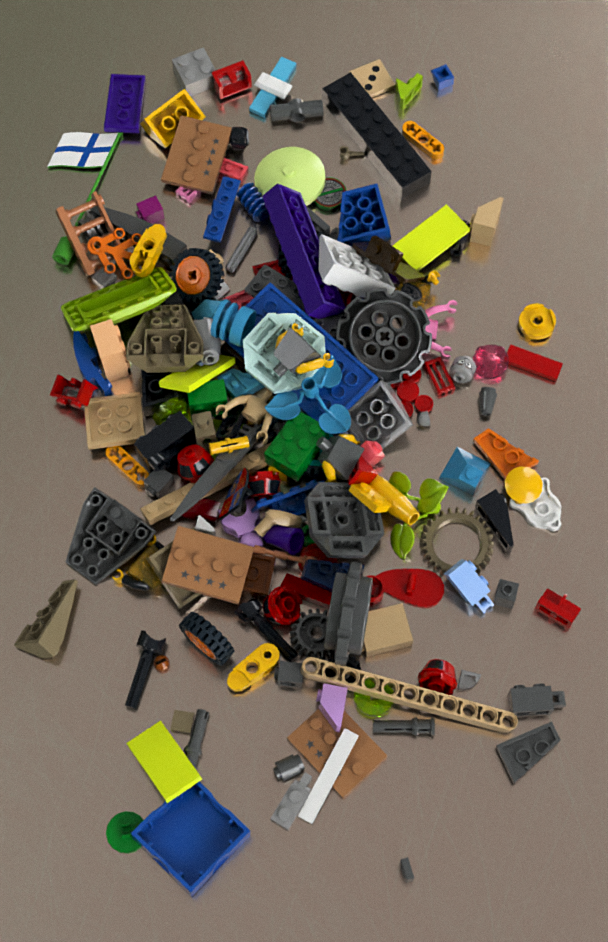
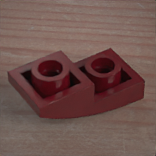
[181,498,220,521]

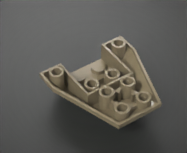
[126,304,204,373]

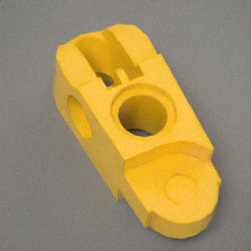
[130,224,167,277]
[227,643,280,692]

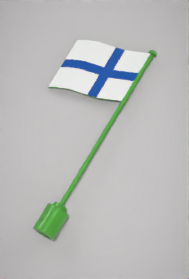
[47,132,123,265]

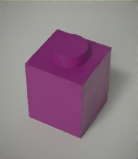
[135,195,165,224]

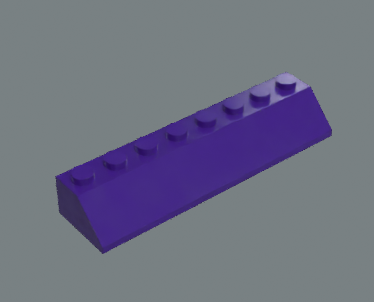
[262,183,346,319]

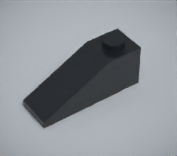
[475,489,514,553]

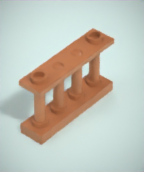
[55,191,128,278]

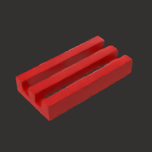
[423,357,456,396]

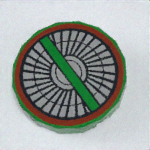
[313,177,346,211]

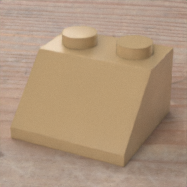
[469,197,504,247]

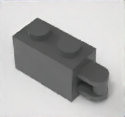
[508,683,566,717]

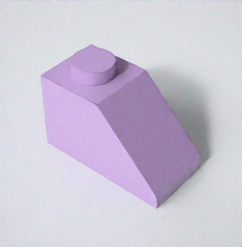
[316,683,348,732]

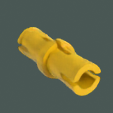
[209,435,249,455]

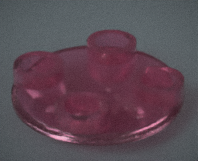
[473,345,509,379]

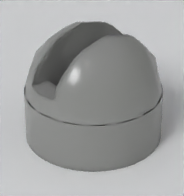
[416,411,431,426]

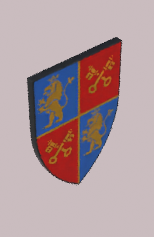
[218,467,253,521]

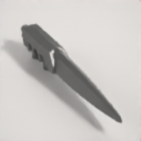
[170,424,261,521]

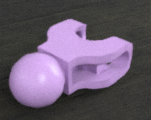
[218,498,263,554]

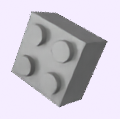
[172,47,216,97]

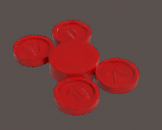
[390,369,433,417]

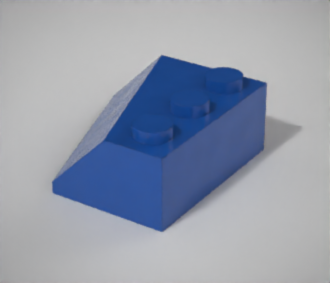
[337,183,392,247]

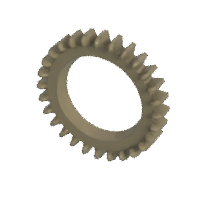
[420,507,494,576]

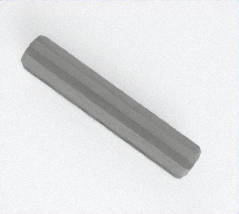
[225,226,258,273]

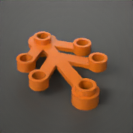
[87,228,143,280]

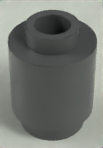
[273,754,305,781]

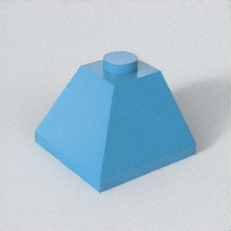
[439,447,491,496]

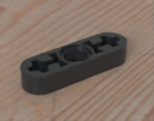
[216,404,245,442]
[148,443,189,472]

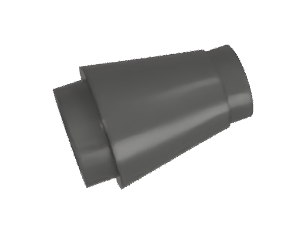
[479,387,498,416]

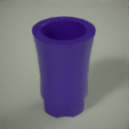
[260,525,304,555]

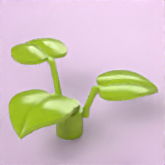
[389,471,449,559]

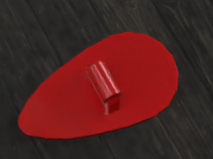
[376,569,444,608]

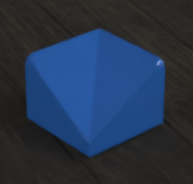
[431,64,454,90]

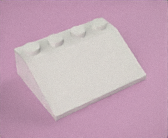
[319,234,395,298]

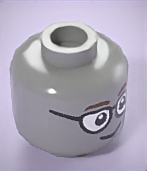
[449,356,476,383]

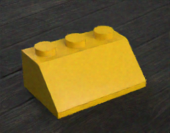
[140,89,206,148]

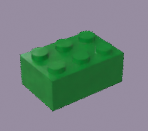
[264,411,329,482]

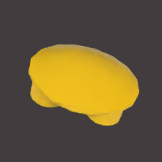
[504,466,543,505]

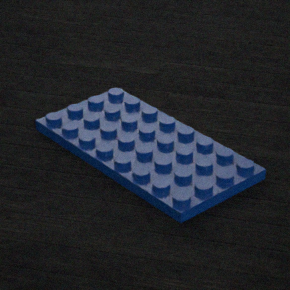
[224,282,379,422]

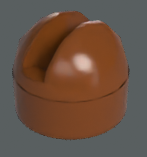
[153,655,170,672]

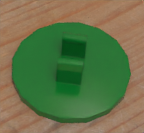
[106,811,144,853]

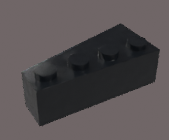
[141,369,181,417]

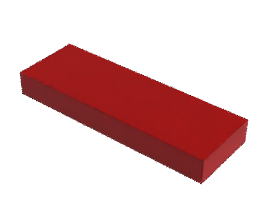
[503,344,563,382]

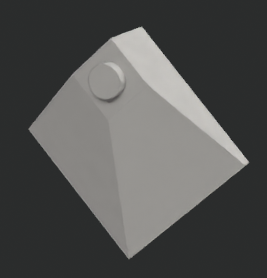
[348,380,413,449]

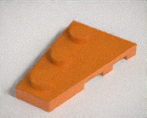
[473,428,539,480]

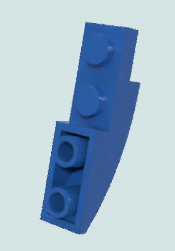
[73,331,113,397]

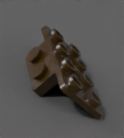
[352,235,425,284]

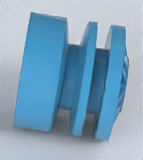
[211,299,257,348]

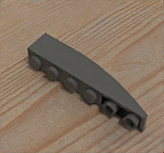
[87,206,187,267]

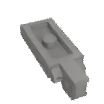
[270,772,312,830]

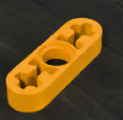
[402,121,444,160]
[106,446,149,488]

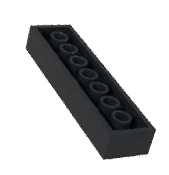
[322,72,432,200]

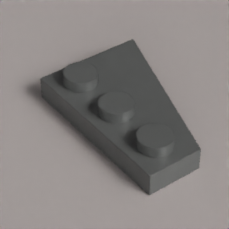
[496,721,561,784]

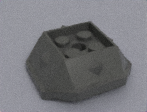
[304,482,384,558]

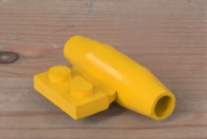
[349,475,420,525]

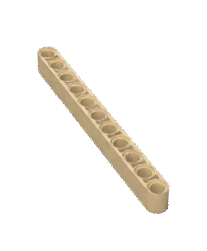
[301,657,518,733]

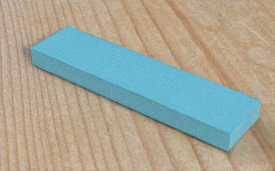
[249,57,297,118]

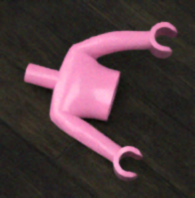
[425,300,457,359]

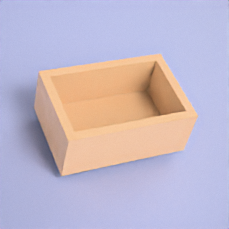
[90,319,131,382]

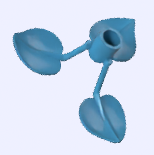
[265,355,351,434]

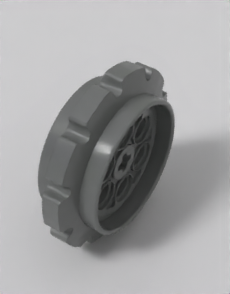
[336,288,432,384]
[324,561,373,666]

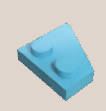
[217,369,265,399]

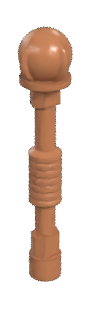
[253,545,316,567]

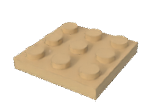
[84,392,145,450]

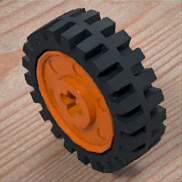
[169,248,224,303]
[179,612,235,666]

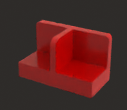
[535,589,581,628]

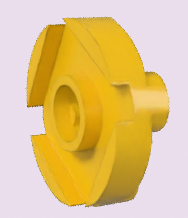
[518,303,556,340]

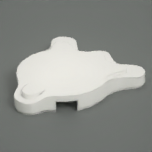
[509,477,562,532]

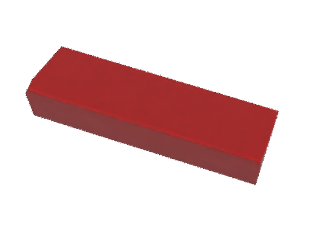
[281,573,332,609]

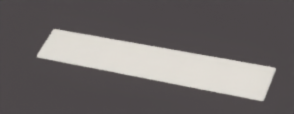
[298,728,359,824]

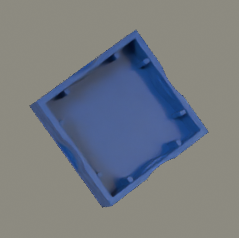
[131,781,250,897]

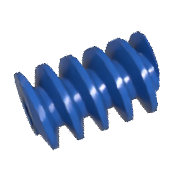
[236,183,270,222]

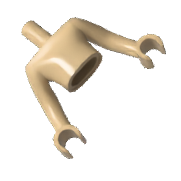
[216,390,273,445]

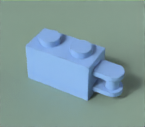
[444,559,494,614]

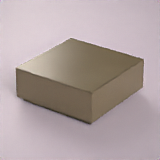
[171,710,195,734]

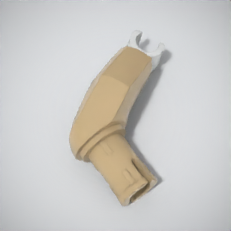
[254,509,308,538]

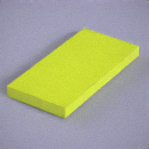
[392,204,470,271]
[159,355,235,393]
[126,720,202,803]

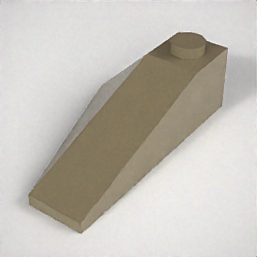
[14,579,78,658]

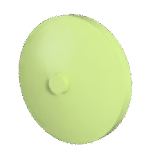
[254,147,326,206]

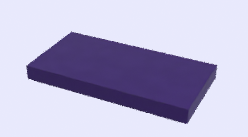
[104,74,146,133]

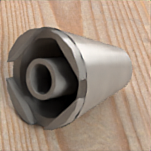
[193,317,222,365]

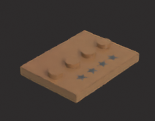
[161,116,232,195]
[161,526,254,604]
[287,709,387,799]

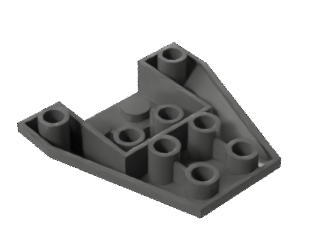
[65,487,156,585]

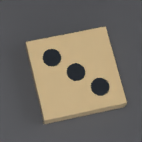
[349,59,395,98]

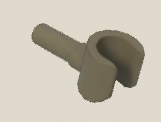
[340,146,364,160]

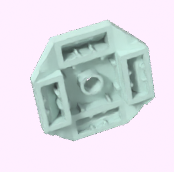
[243,313,326,394]

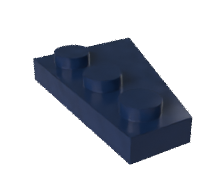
[301,559,364,593]

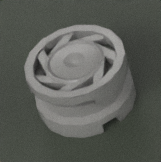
[77,214,103,241]

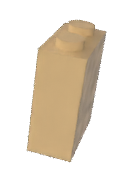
[362,603,413,657]

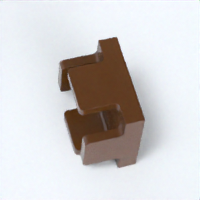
[241,553,276,600]

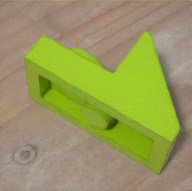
[395,73,423,110]

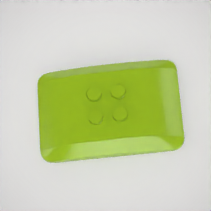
[61,267,177,331]

